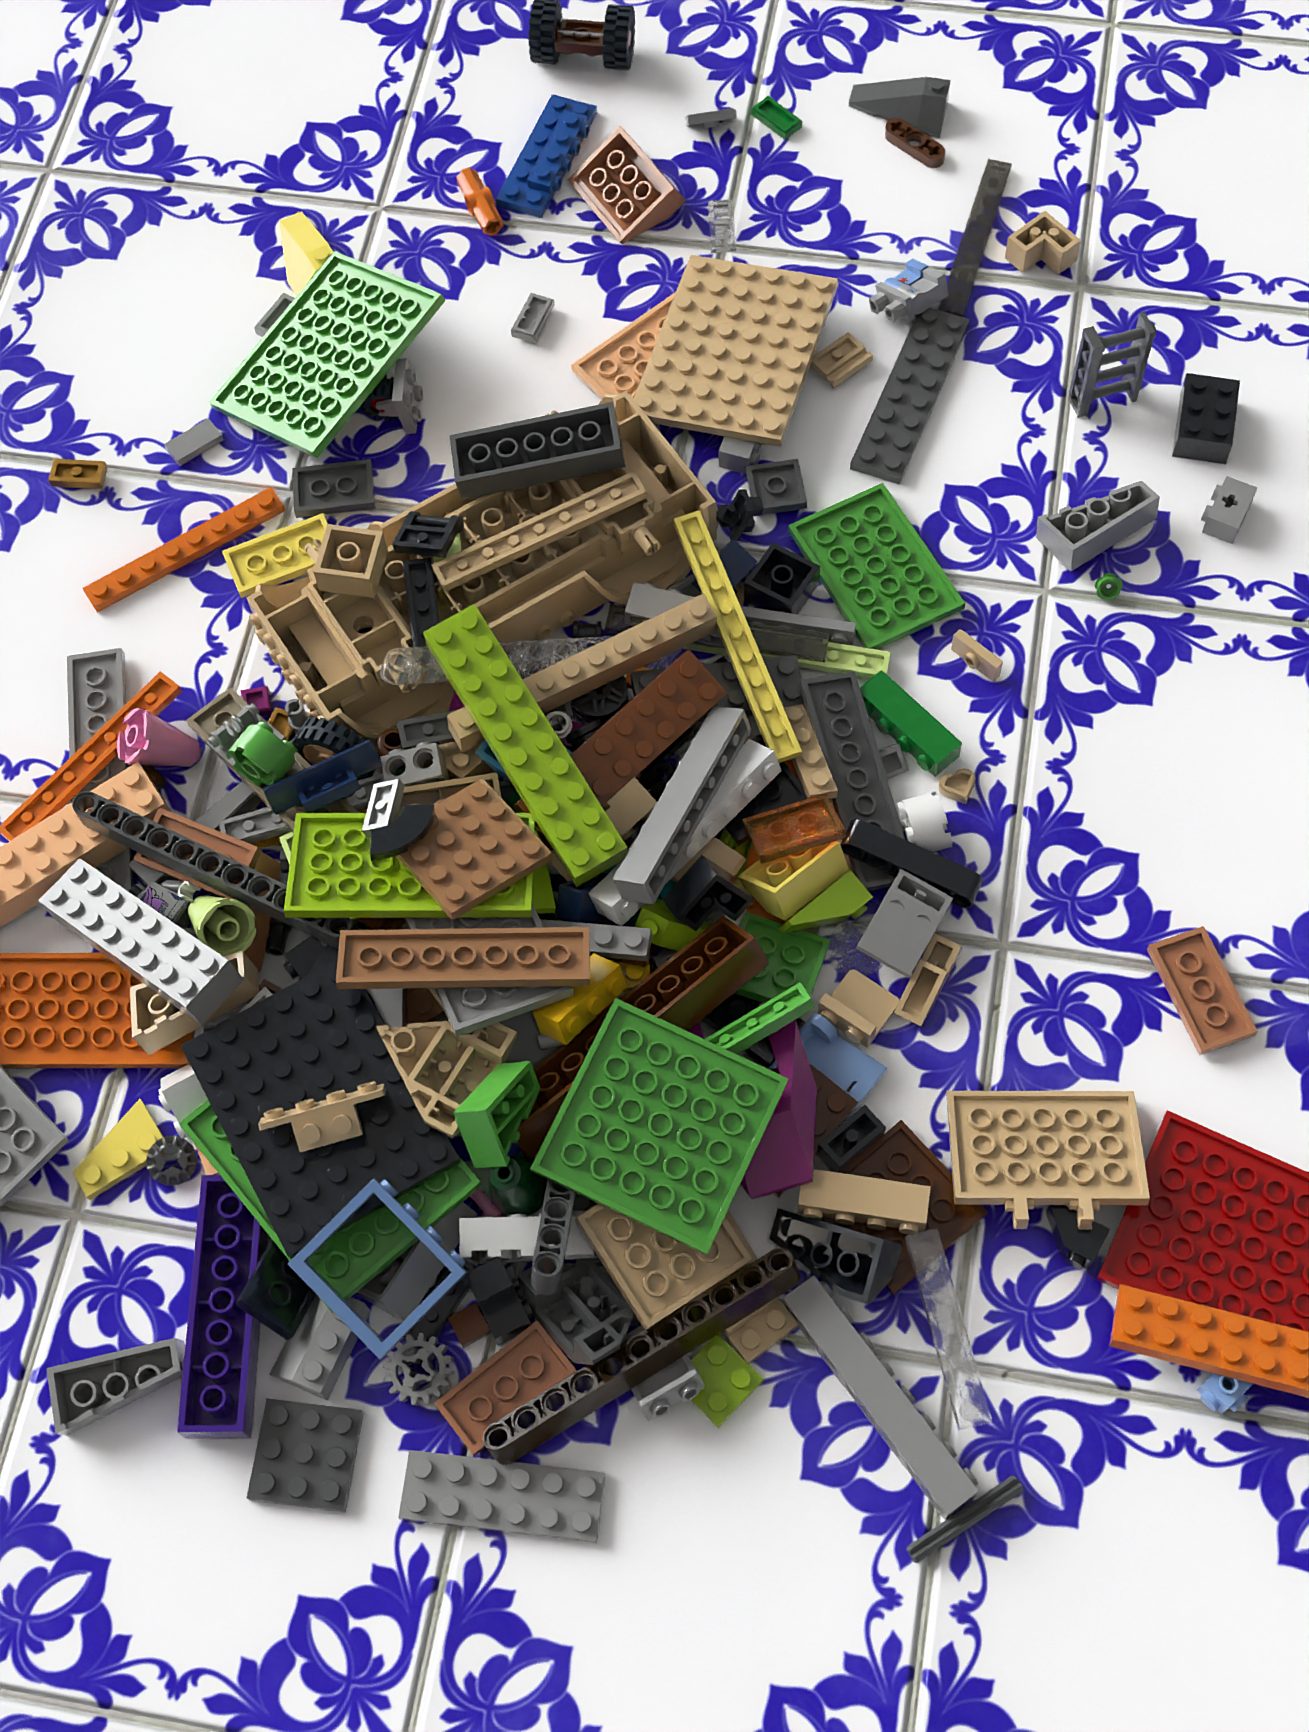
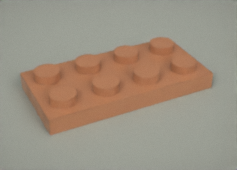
[134,807,262,899]
[1147,926,1258,1056]
[434,1320,577,1457]

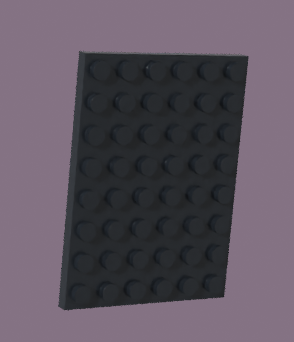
[181,959,461,1259]

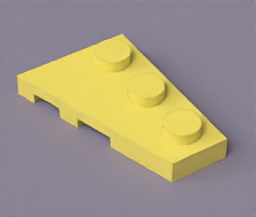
[73,1099,165,1200]

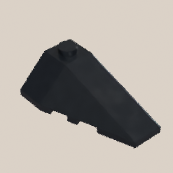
[769,1208,903,1305]

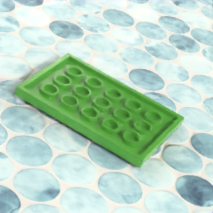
[788,483,965,650]

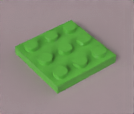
[735,912,831,1003]

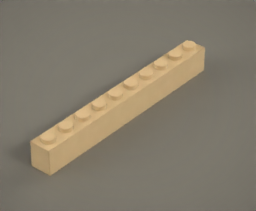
[447,594,717,753]

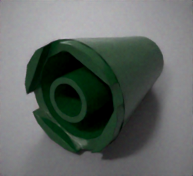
[489,1154,548,1216]

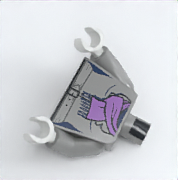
[129,880,201,928]

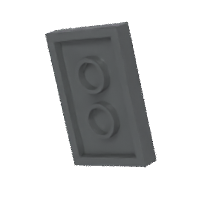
[292,459,375,518]

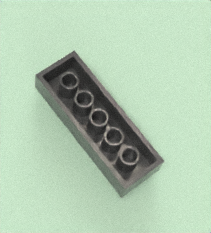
[449,402,626,500]

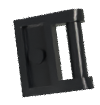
[392,511,464,557]

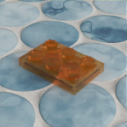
[742,793,846,864]

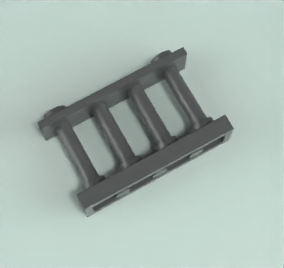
[1068,312,1156,418]

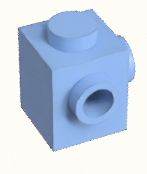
[1197,1373,1253,1414]

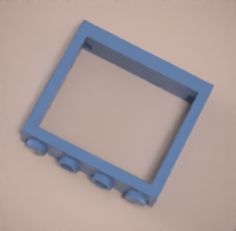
[288,1178,467,1359]

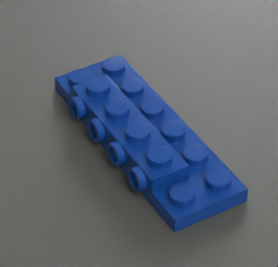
[496,94,597,218]

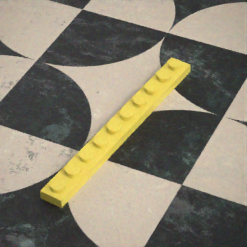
[673,510,802,763]

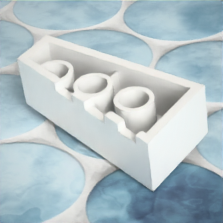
[459,1210,598,1265]

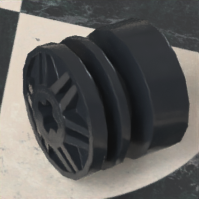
[570,676,629,725]

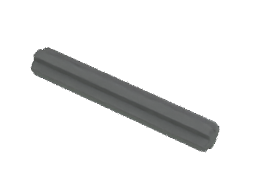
[906,1476,1023,1563]

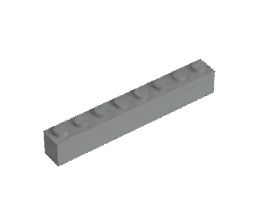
[613,706,752,904]
[782,1275,979,1520]

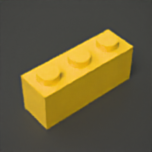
[532,953,627,1045]

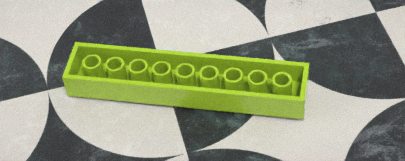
[423,603,628,887]

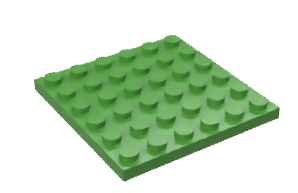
[530,998,789,1255]

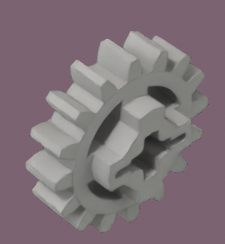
[383,1333,455,1406]

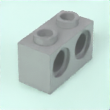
[380,741,449,787]

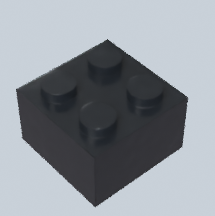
[744,542,820,614]

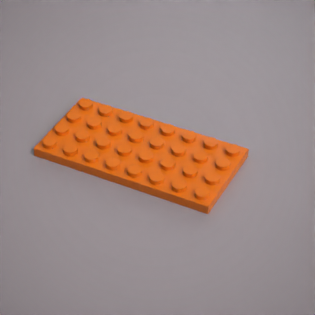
[0,952,196,1069]

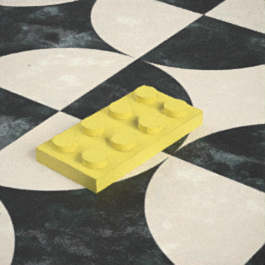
[222,513,328,598]

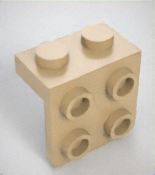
[817,969,899,1048]

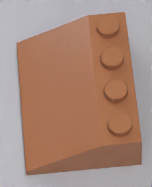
[568,126,686,244]

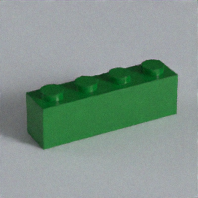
[860,670,962,777]

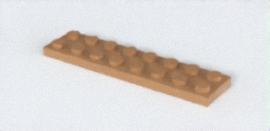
[336,927,590,989]

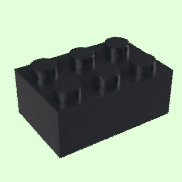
[1172,373,1240,464]

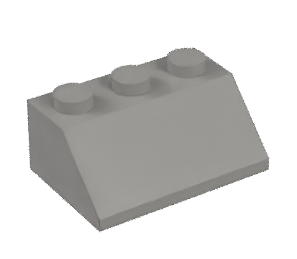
[270,1294,371,1401]

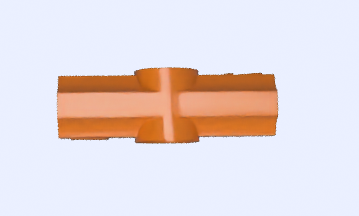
[456,167,503,236]

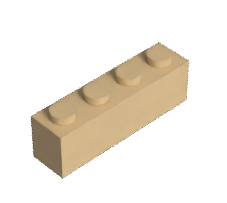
[797,1169,931,1235]

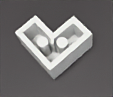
[158,1063,208,1144]

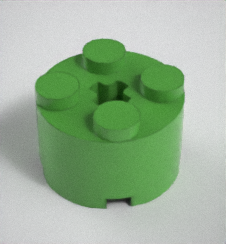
[226,721,297,787]

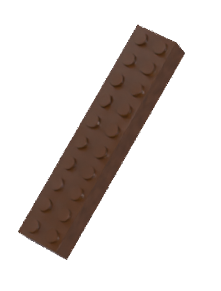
[514,916,770,1160]

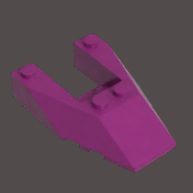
[688,1001,818,1200]

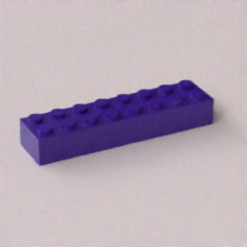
[177,1175,268,1439]

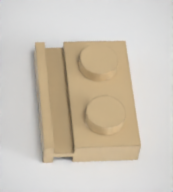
[810,332,873,388]

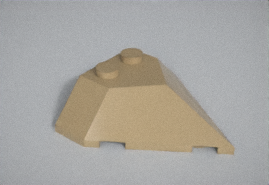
[376,1021,517,1138]

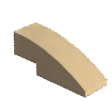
[894,933,962,1026]

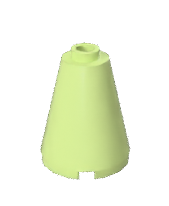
[188,896,257,957]

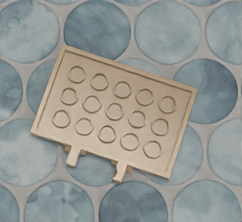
[946,1091,1150,1229]

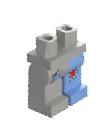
[869,258,949,323]

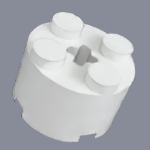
[896,791,952,852]

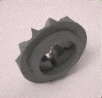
[147,1136,197,1185]

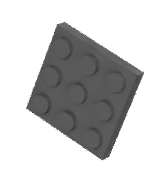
[246,1398,364,1513]

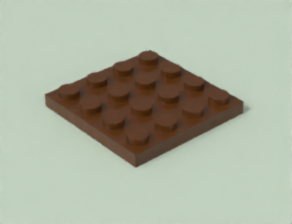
[822,1120,988,1297]

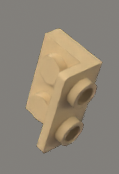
[724,1297,799,1364]

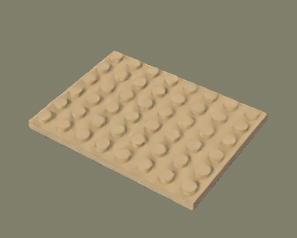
[633,255,839,447]

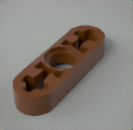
[885,118,945,168]

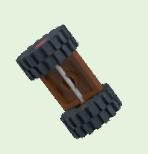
[528,0,636,70]

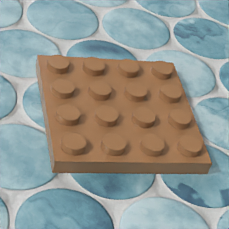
[396,778,553,920]

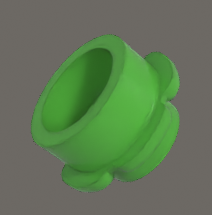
[1095,573,1123,600]

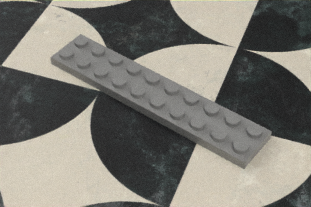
[67,648,134,892]

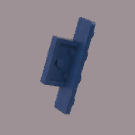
[263,740,382,814]

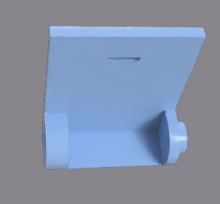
[769,1013,887,1122]

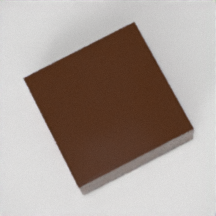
[448,1303,492,1348]

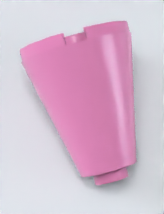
[117,708,201,767]

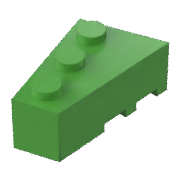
[453,1061,540,1168]

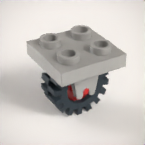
[360,358,423,434]

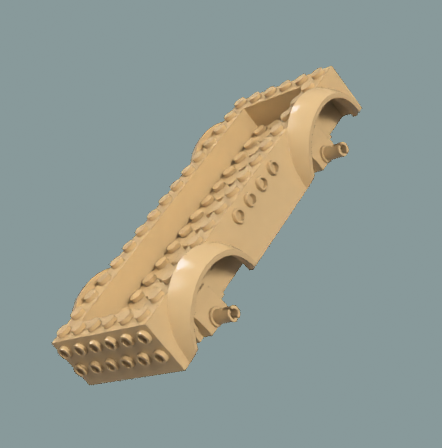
[246,391,718,739]

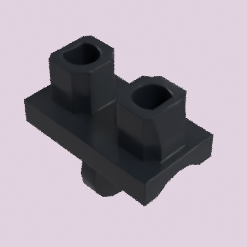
[716,489,764,541]

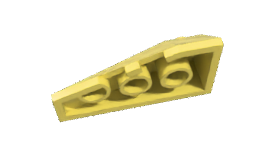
[279,211,333,297]

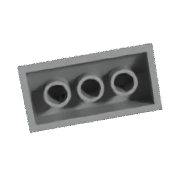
[356,1202,477,1321]

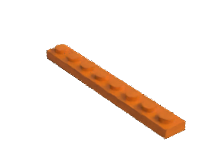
[82,487,286,613]
[0,671,183,841]

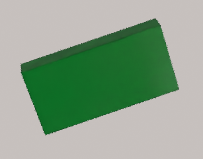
[751,96,802,140]

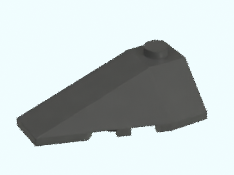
[848,77,951,138]

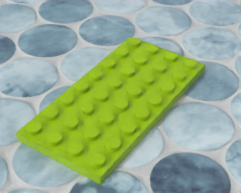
[284,813,535,918]

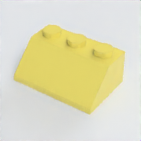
[738,827,849,921]

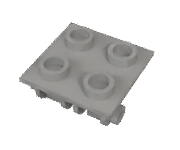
[207,704,286,768]

